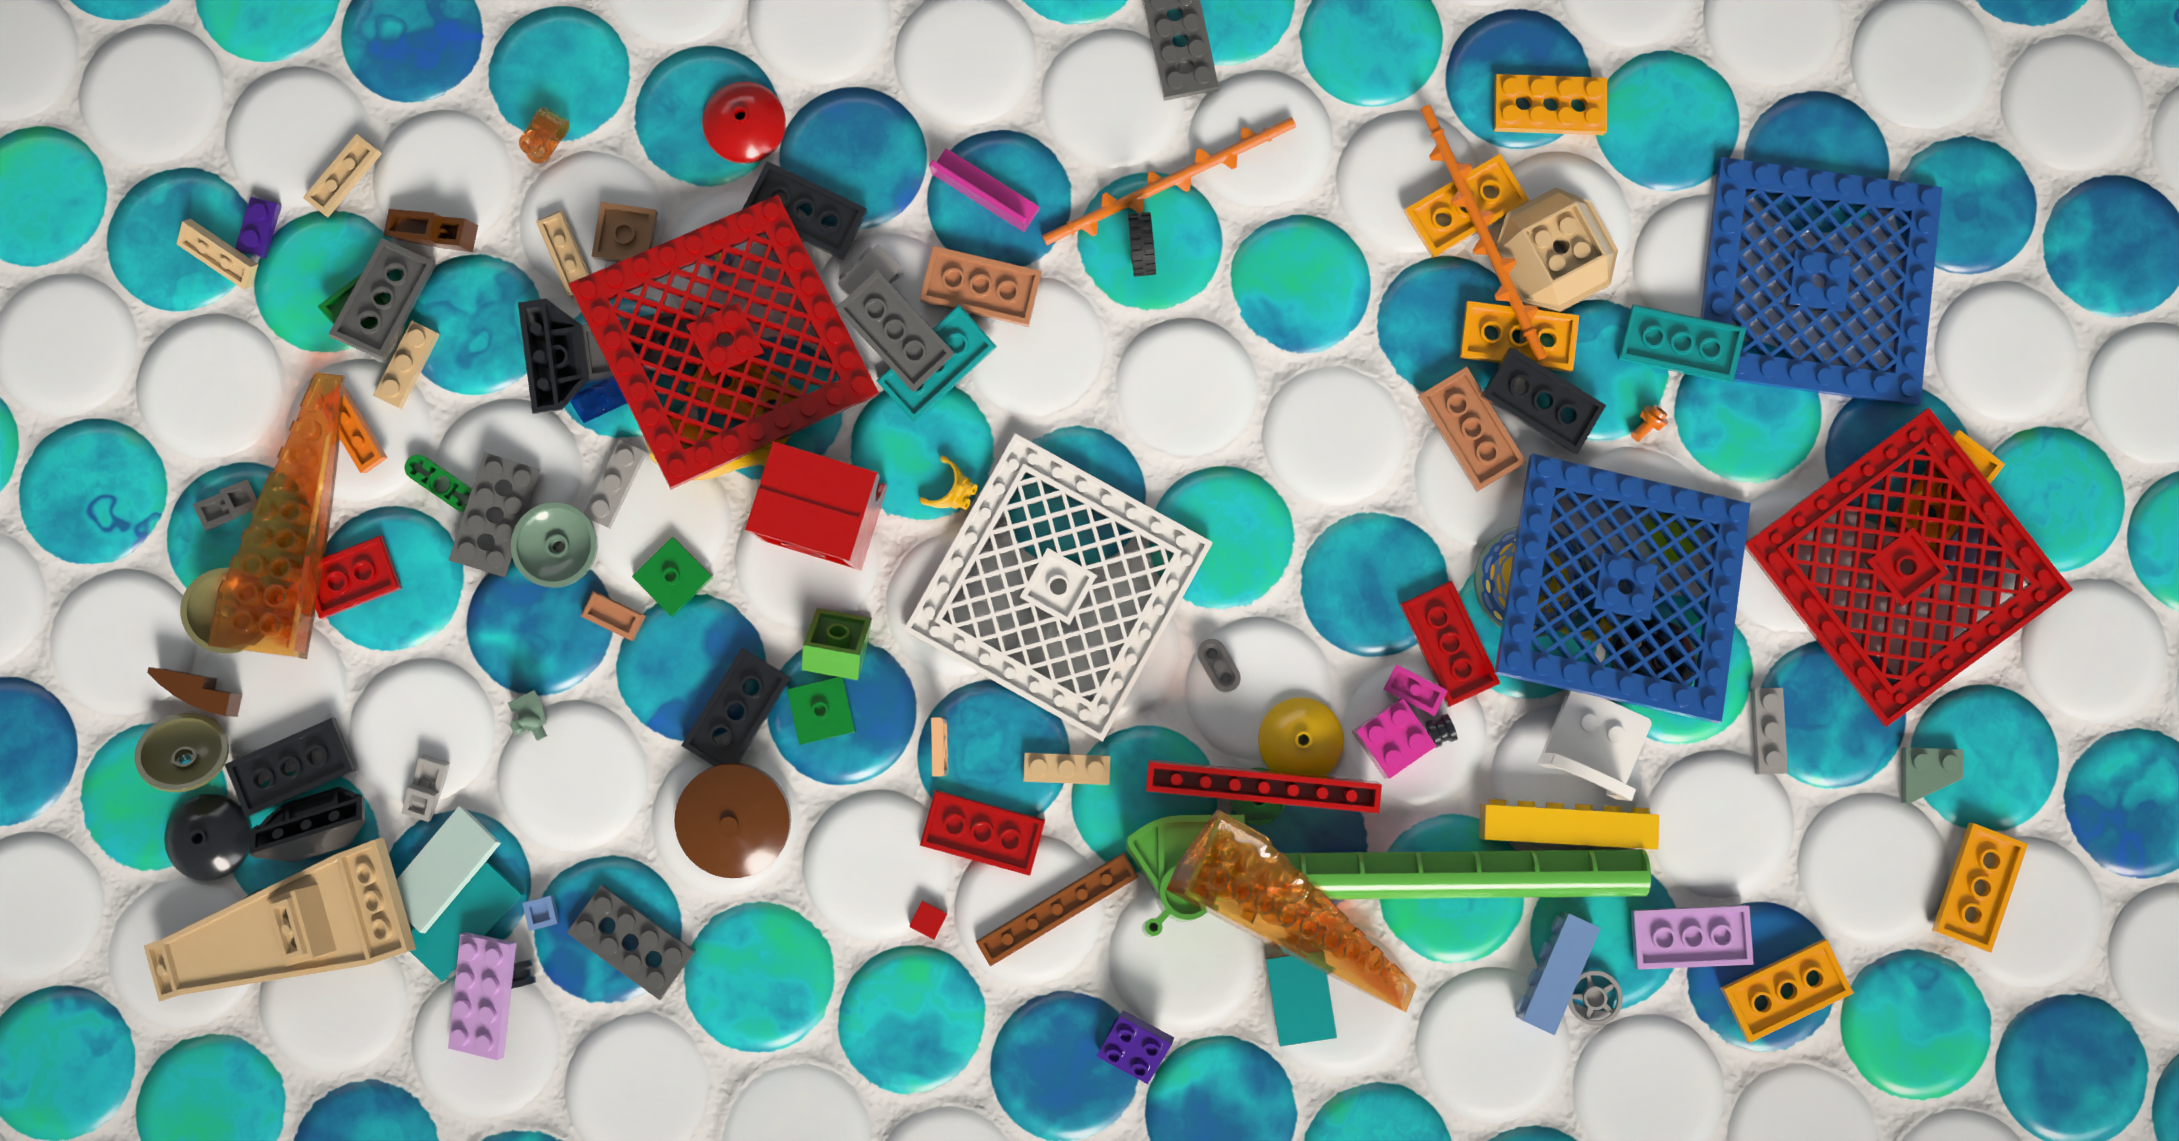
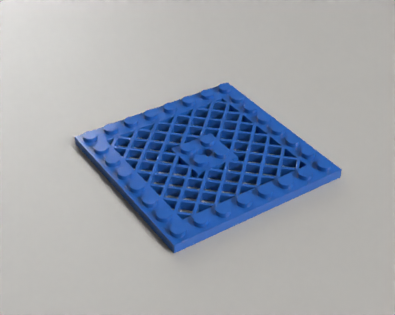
[1700,157,1943,407]
[1494,453,1751,724]

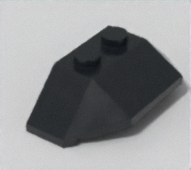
[518,298,589,414]
[249,787,365,862]

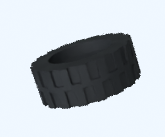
[1128,212,1156,277]

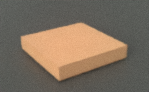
[931,717,948,776]

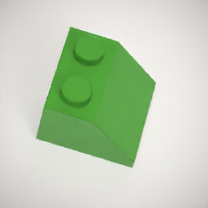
[802,608,872,680]

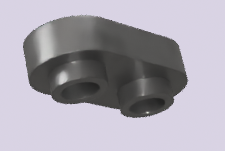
[1197,639,1241,692]

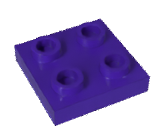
[1096,1010,1174,1084]

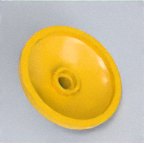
[1258,697,1344,776]

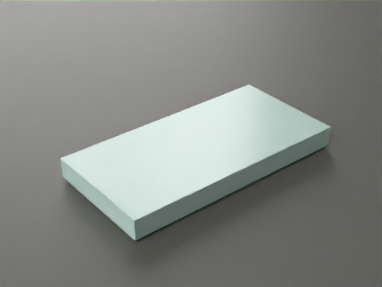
[397,806,501,933]

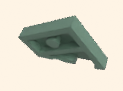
[1901,748,1963,803]

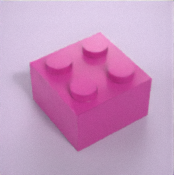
[1352,698,1436,779]

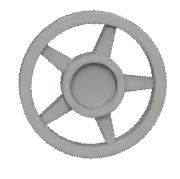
[1568,970,1623,1026]

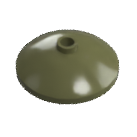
[180,568,274,654]
[134,713,229,792]

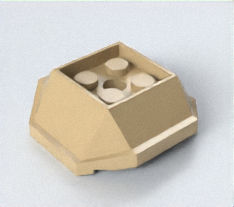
[1495,188,1618,313]

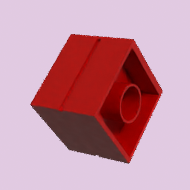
[745,441,888,571]

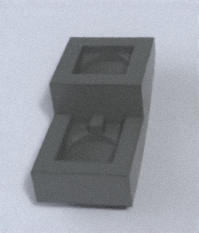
[193,479,260,532]

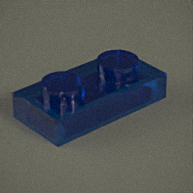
[570,376,627,423]

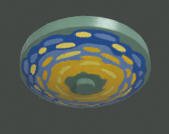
[1474,526,1589,637]

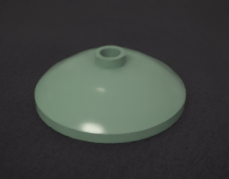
[511,502,598,588]

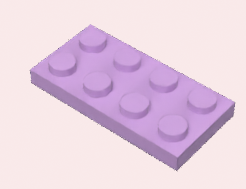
[1631,905,1753,969]
[448,932,516,1060]

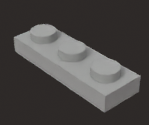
[584,440,647,529]
[1751,688,1788,774]

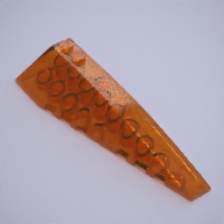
[208,372,345,659]
[1166,810,1417,1012]

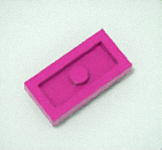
[1383,664,1448,716]

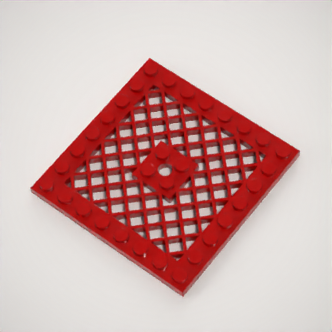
[568,195,879,490]
[1745,408,2073,727]

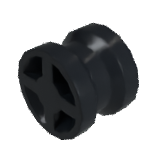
[1425,714,1458,748]
[511,959,536,989]

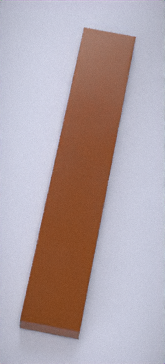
[976,852,1138,967]

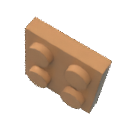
[591,202,658,262]

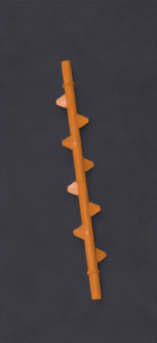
[1420,105,1547,361]
[1042,117,1296,246]

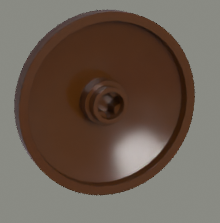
[674,763,791,878]

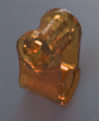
[519,107,570,164]

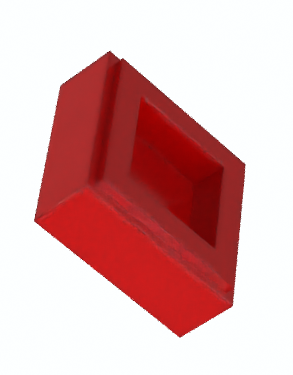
[909,900,948,940]

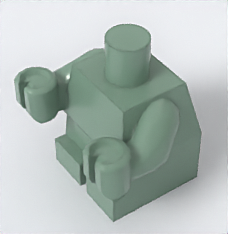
[508,690,547,741]

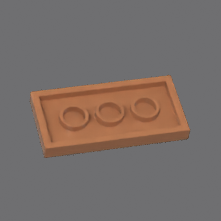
[920,246,1042,327]
[1418,367,1526,492]

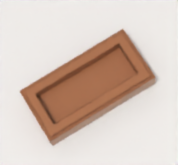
[581,591,646,641]

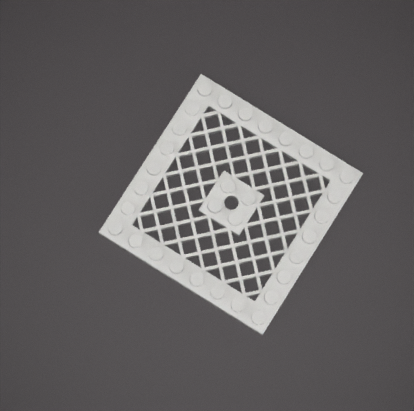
[904,433,1213,742]

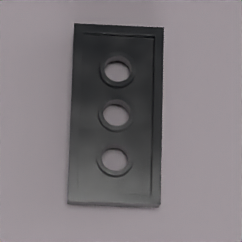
[742,161,868,260]
[1480,347,1606,454]
[681,648,792,766]
[225,718,357,817]

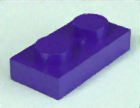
[235,197,282,259]

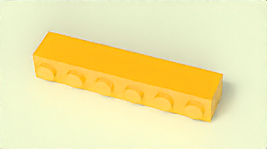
[1479,799,1659,850]

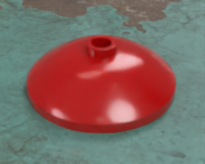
[702,82,786,164]

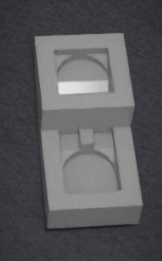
[402,754,450,822]

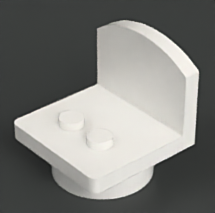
[1537,690,1651,801]

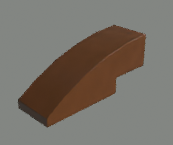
[383,209,478,252]
[147,667,243,717]

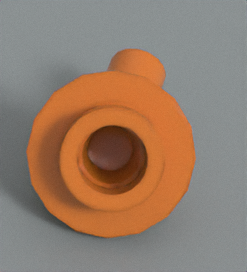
[1631,405,1669,442]

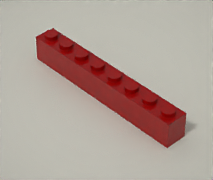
[1145,759,1382,813]

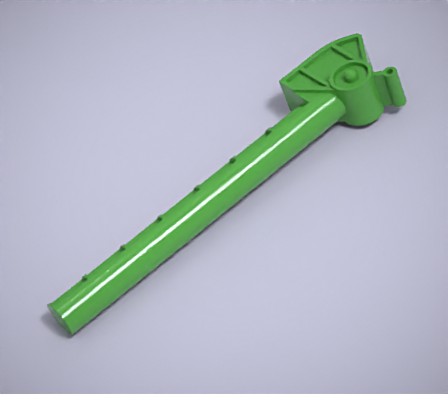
[1125,815,1651,937]

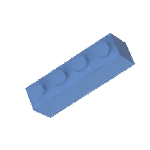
[1516,911,1601,1035]

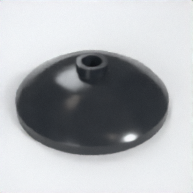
[1612,619,1698,686]
[164,794,252,881]

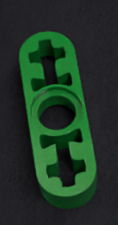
[404,455,472,513]

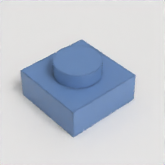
[523,895,560,931]

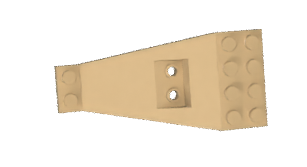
[144,837,416,1002]

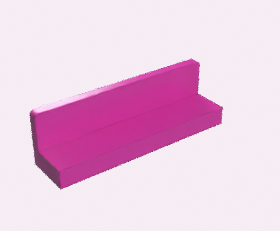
[929,148,1039,232]

